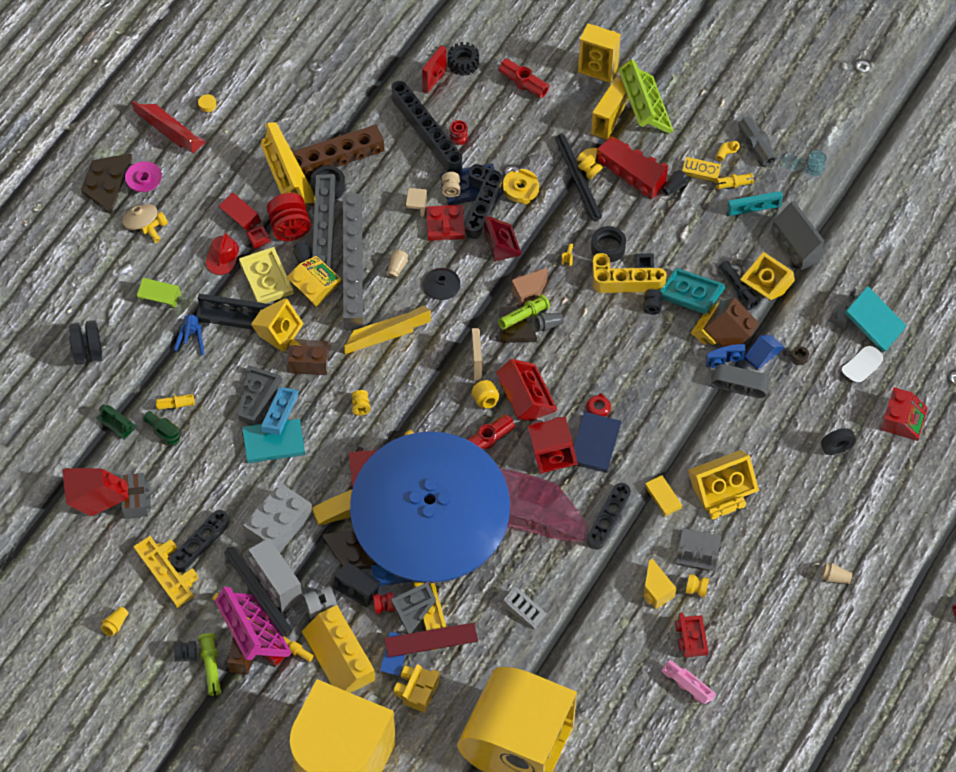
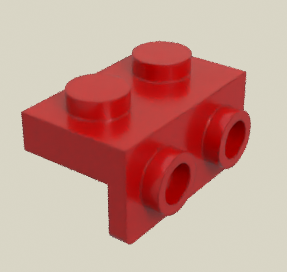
[675,613,709,658]

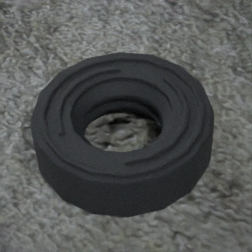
[821,428,856,455]

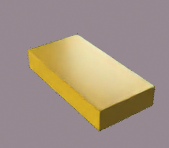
[645,475,682,517]

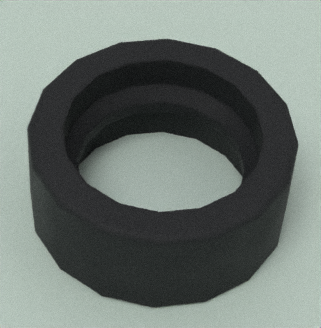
[311,166,345,200]
[591,226,626,263]

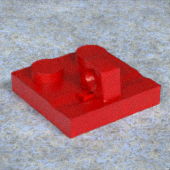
[426,205,465,241]

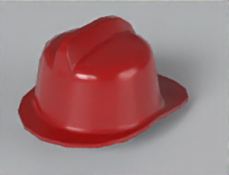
[206,233,239,275]

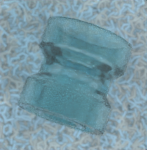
[807,151,827,176]

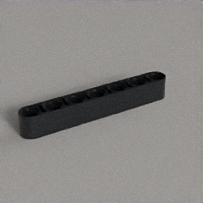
[391,81,463,174]

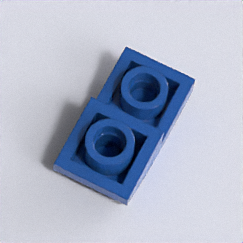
[706,344,745,368]
[380,632,405,676]

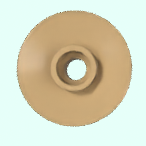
[122,204,158,230]

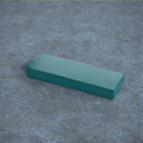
[727,191,783,216]

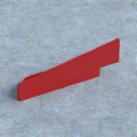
[132,101,205,154]

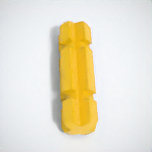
[708,496,746,519]

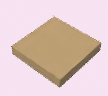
[472,328,482,381]

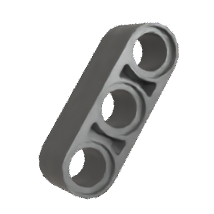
[712,364,770,398]

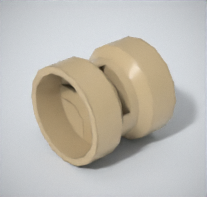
[442,172,460,197]

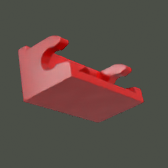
[219,192,262,231]

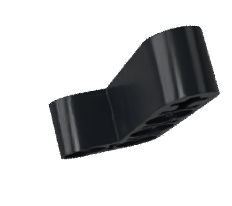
[465,164,502,239]

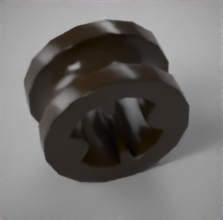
[791,346,809,365]

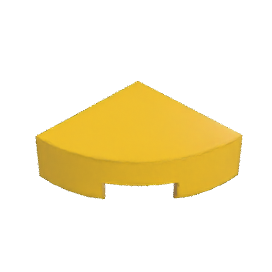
[577,148,597,164]

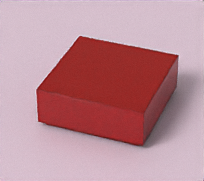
[246,225,271,249]

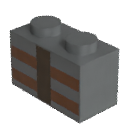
[120,473,151,519]

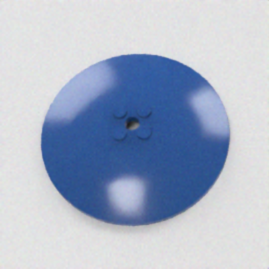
[350,431,510,583]

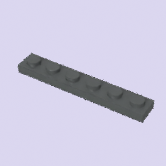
[312,174,335,270]

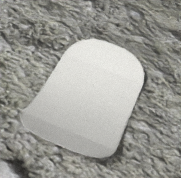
[842,346,883,382]

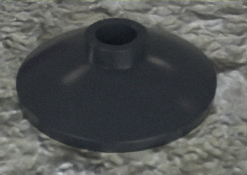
[423,268,461,300]

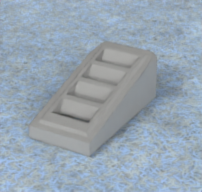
[503,587,547,630]

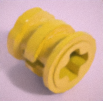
[351,390,371,416]

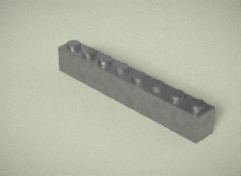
[343,193,363,330]

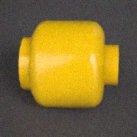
[471,380,499,409]

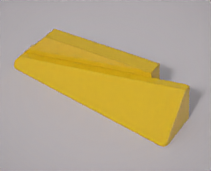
[261,123,315,206]
[344,305,431,354]

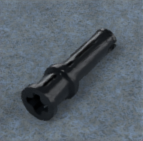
[719,261,761,310]

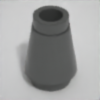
[534,313,564,332]

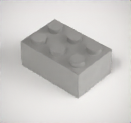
[243,483,313,553]
[248,538,303,613]

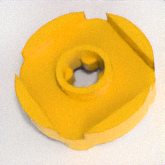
[503,169,539,204]

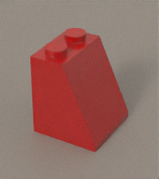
[528,416,578,474]
[62,468,129,517]

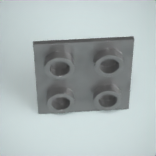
[676,528,722,571]

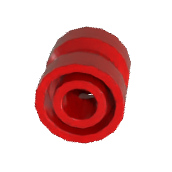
[450,120,468,145]
[373,592,396,615]

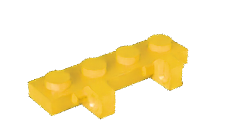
[133,536,199,608]

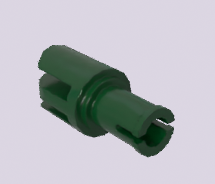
[143,411,180,445]

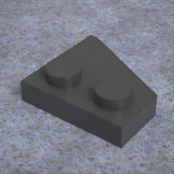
[391,582,436,634]

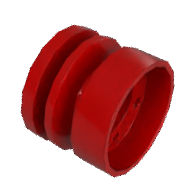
[266,193,311,241]

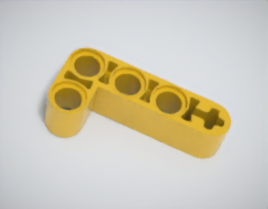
[592,253,667,293]

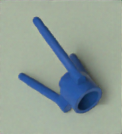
[174,315,205,356]

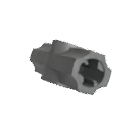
[738,116,777,167]

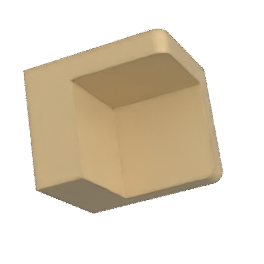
[406,188,427,217]

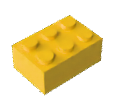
[578,23,621,83]

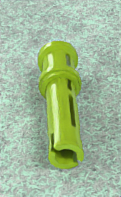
[498,294,550,330]
[198,633,221,696]

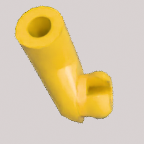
[715,141,740,162]

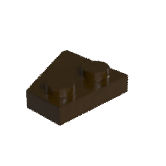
[499,307,537,343]

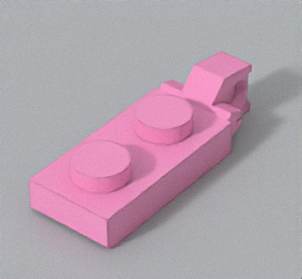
[661,660,716,704]

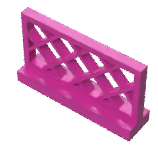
[215,587,291,660]

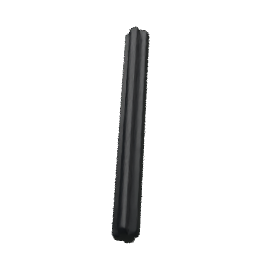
[555,133,602,221]
[224,547,293,637]

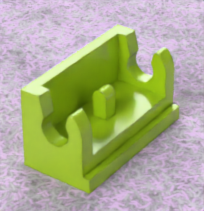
[137,278,181,308]

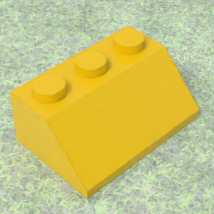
[688,450,759,511]

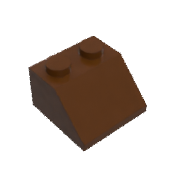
[703,298,759,348]
[288,339,330,375]

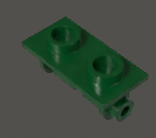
[96,404,137,440]

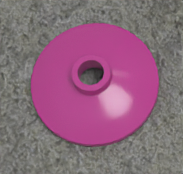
[125,161,162,192]

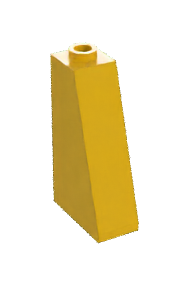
[591,77,629,140]

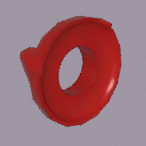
[586,393,611,417]

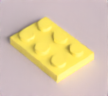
[239,247,294,303]

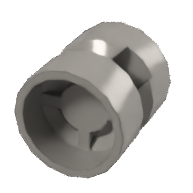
[303,586,337,619]

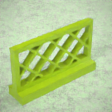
[618,59,674,134]

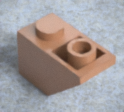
[512,268,548,308]

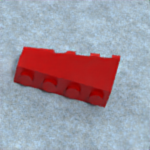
[596,136,668,199]

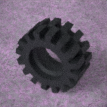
[448,42,479,76]

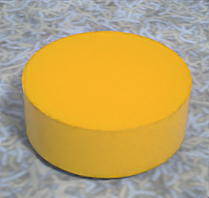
[198,94,217,112]

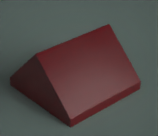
[484,216,522,262]

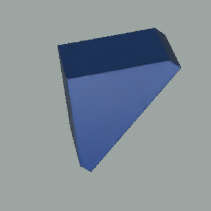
[744,335,785,370]

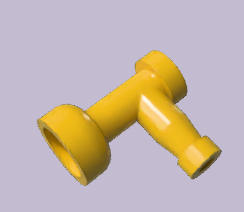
[140,211,168,243]

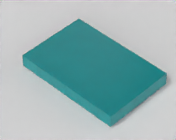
[660,268,725,314]
[844,286,907,352]
[242,419,305,463]

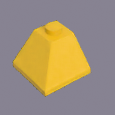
[251,298,304,352]

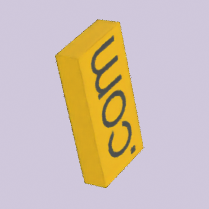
[682,157,721,182]

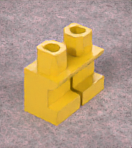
[393,664,440,713]

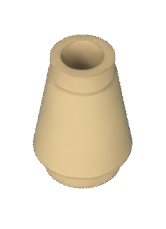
[387,250,408,279]
[821,562,852,584]

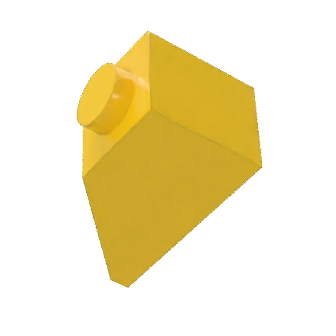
[643,559,676,609]

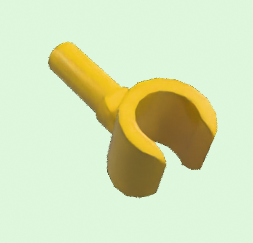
[561,244,573,266]

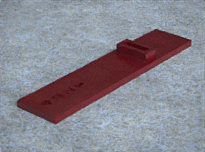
[384,623,478,658]

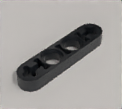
[587,483,631,550]
[171,510,229,572]

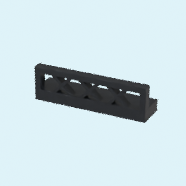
[196,293,272,330]

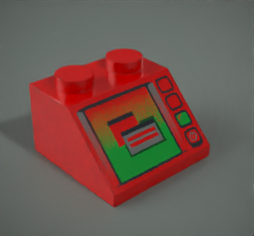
[881,387,928,441]

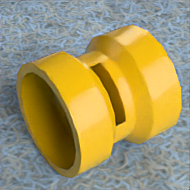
[578,155,603,180]
[686,574,709,598]

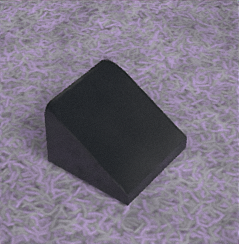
[634,253,654,268]

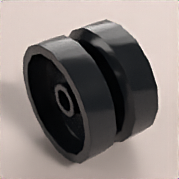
[69,320,103,365]

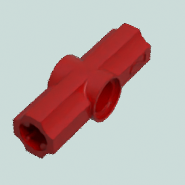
[498,59,550,98]
[467,414,515,450]

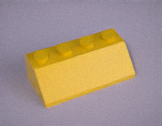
[302,605,375,693]

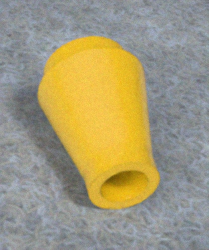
[100,606,128,637]

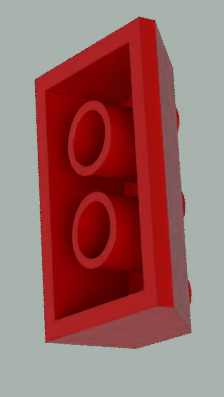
[496,359,558,421]

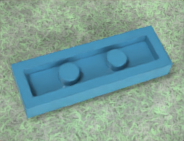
[261,387,298,435]

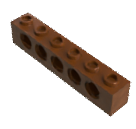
[292,124,385,177]

